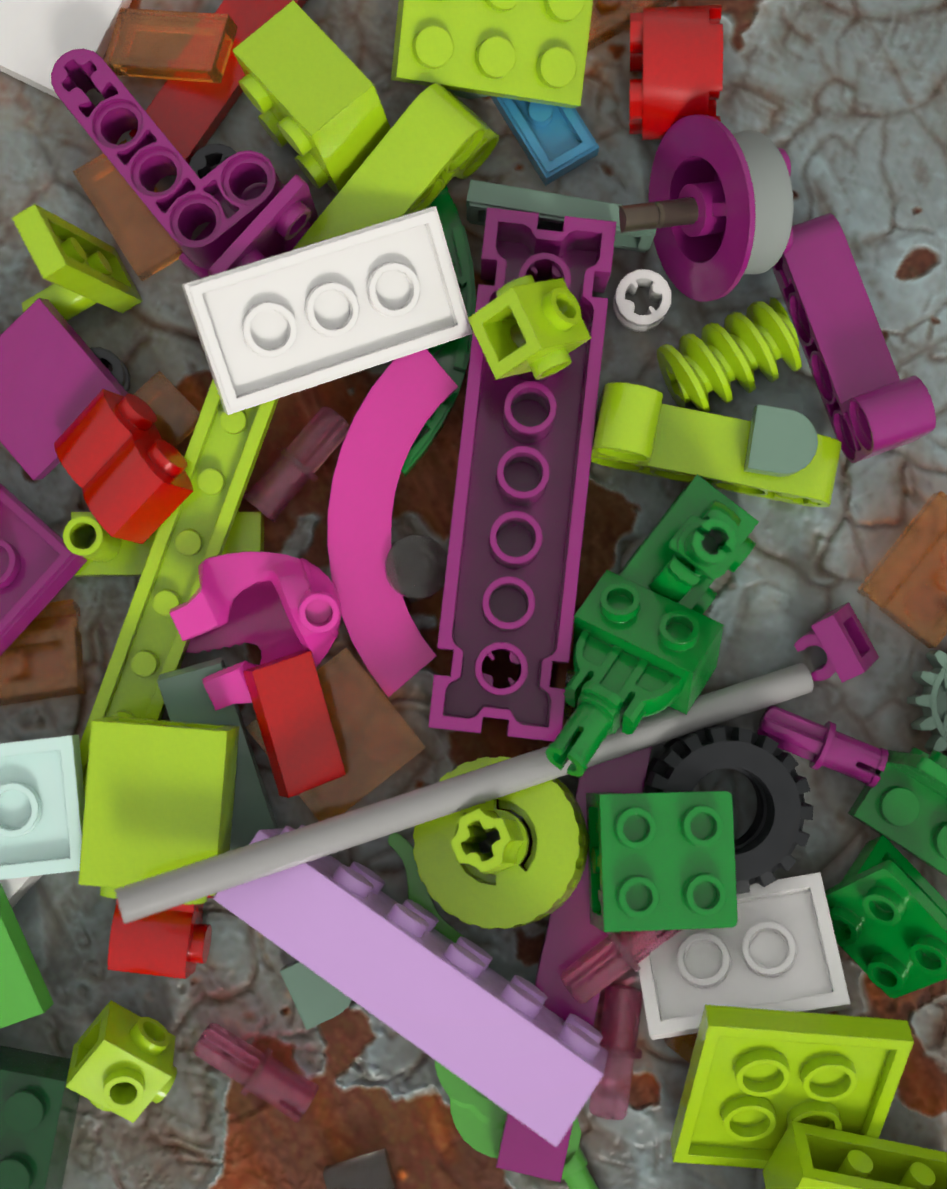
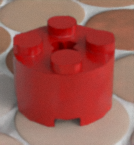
[629,5,723,140]

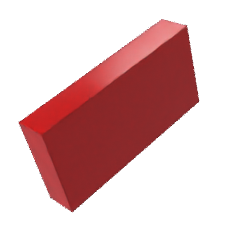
[243,650,346,798]

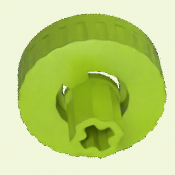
[413,756,588,929]

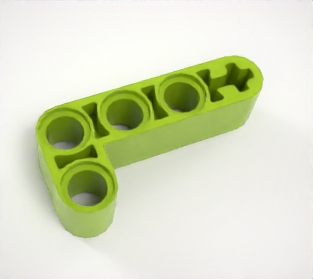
[292,83,499,250]
[591,382,842,507]

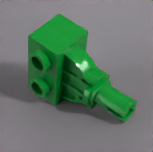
[618,474,759,614]
[545,570,724,777]

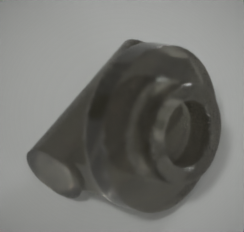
[385,535,447,604]

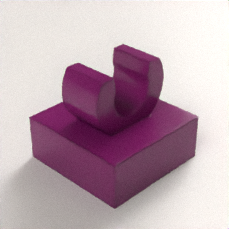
[794,602,879,683]

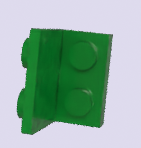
[848,747,947,877]
[586,791,738,932]

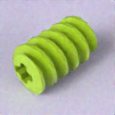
[657,297,802,413]

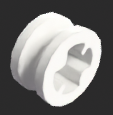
[613,269,671,332]

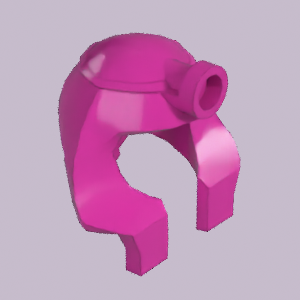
[169,552,341,710]

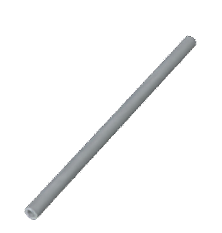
[114,663,814,924]

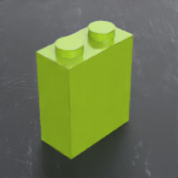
[78,716,240,905]

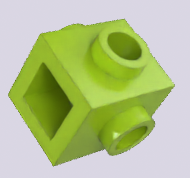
[468,275,591,380]
[66,1000,177,1123]

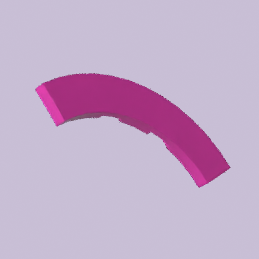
[327,349,458,697]

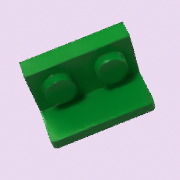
[825,835,947,999]

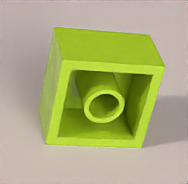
[232,0,391,194]

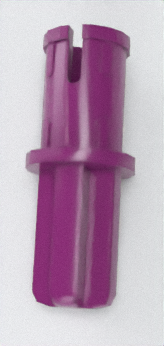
[757,706,889,788]

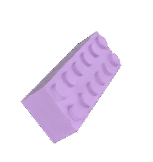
[213,825,608,1148]

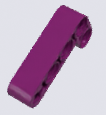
[51,48,283,270]
[772,213,936,463]

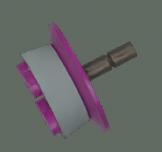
[619,114,793,302]

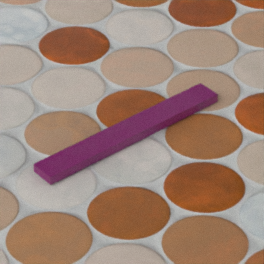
[496,718,652,1183]

